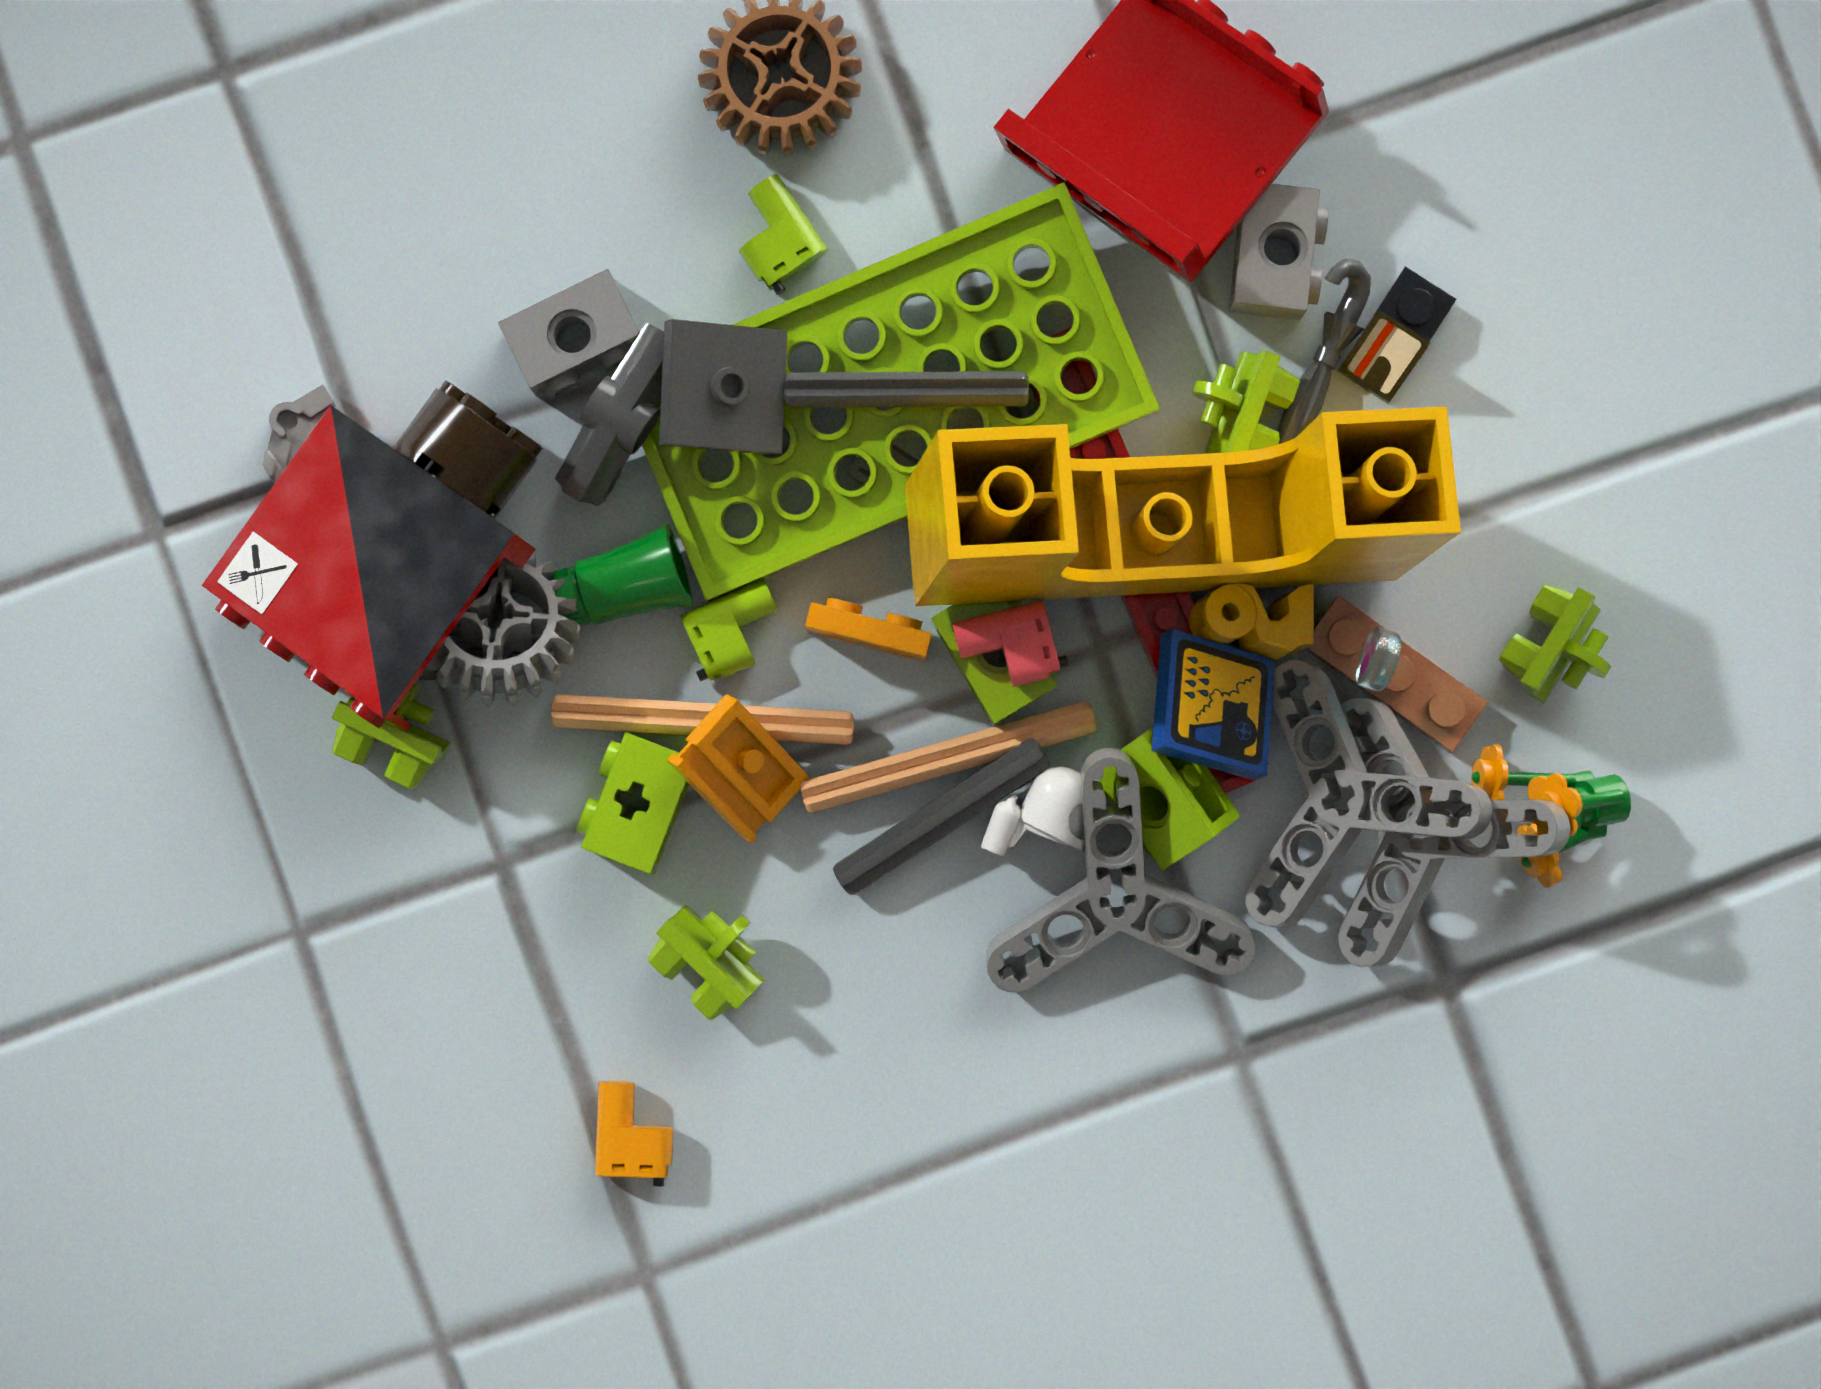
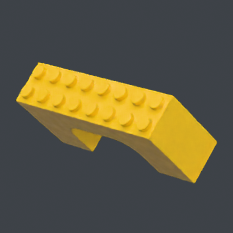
[905,406,1461,607]

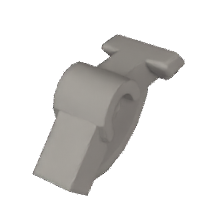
[262,384,336,484]

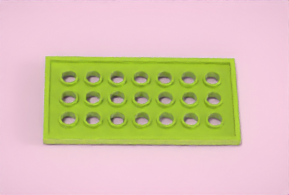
[642,182,1160,602]

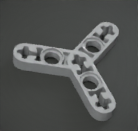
[1245,659,1492,928]
[1338,698,1571,967]
[986,747,1256,992]

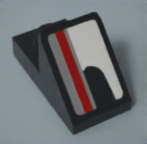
[1337,266,1457,404]

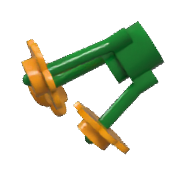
[1471,744,1631,888]

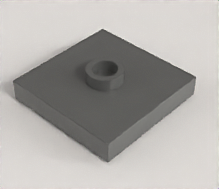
[659,319,788,455]

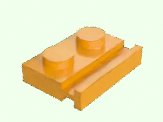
[805,598,932,662]
[667,694,810,843]

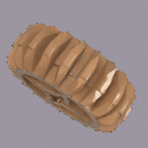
[698,0,862,156]

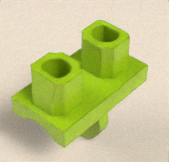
[1191,350,1300,454]
[1499,585,1612,704]
[331,682,452,789]
[648,905,765,1020]

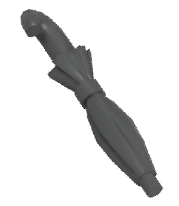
[1278,258,1371,444]

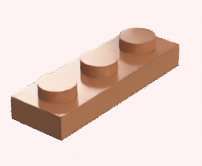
[1305,595,1488,753]

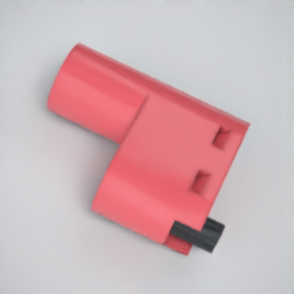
[952,600,1069,687]

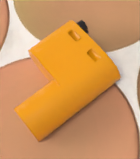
[595,1081,673,1187]

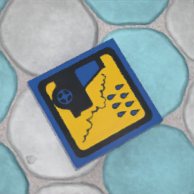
[1151,629,1275,781]

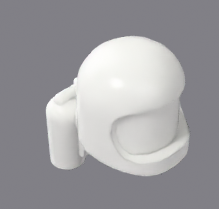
[980,766,1085,856]

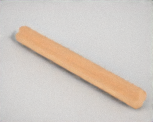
[551,694,854,745]
[800,701,1097,813]

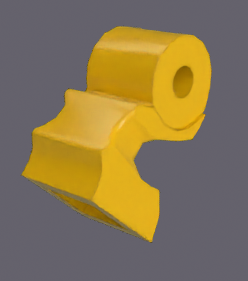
[1189,583,1314,660]

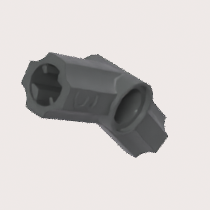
[555,322,664,506]

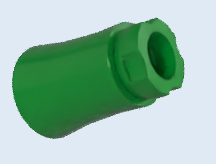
[554,524,693,627]

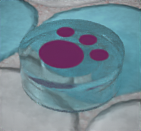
[1356,626,1402,692]

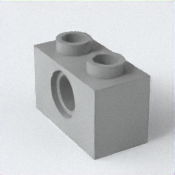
[1228,184,1329,320]
[497,269,639,398]

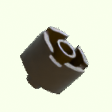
[393,380,543,519]

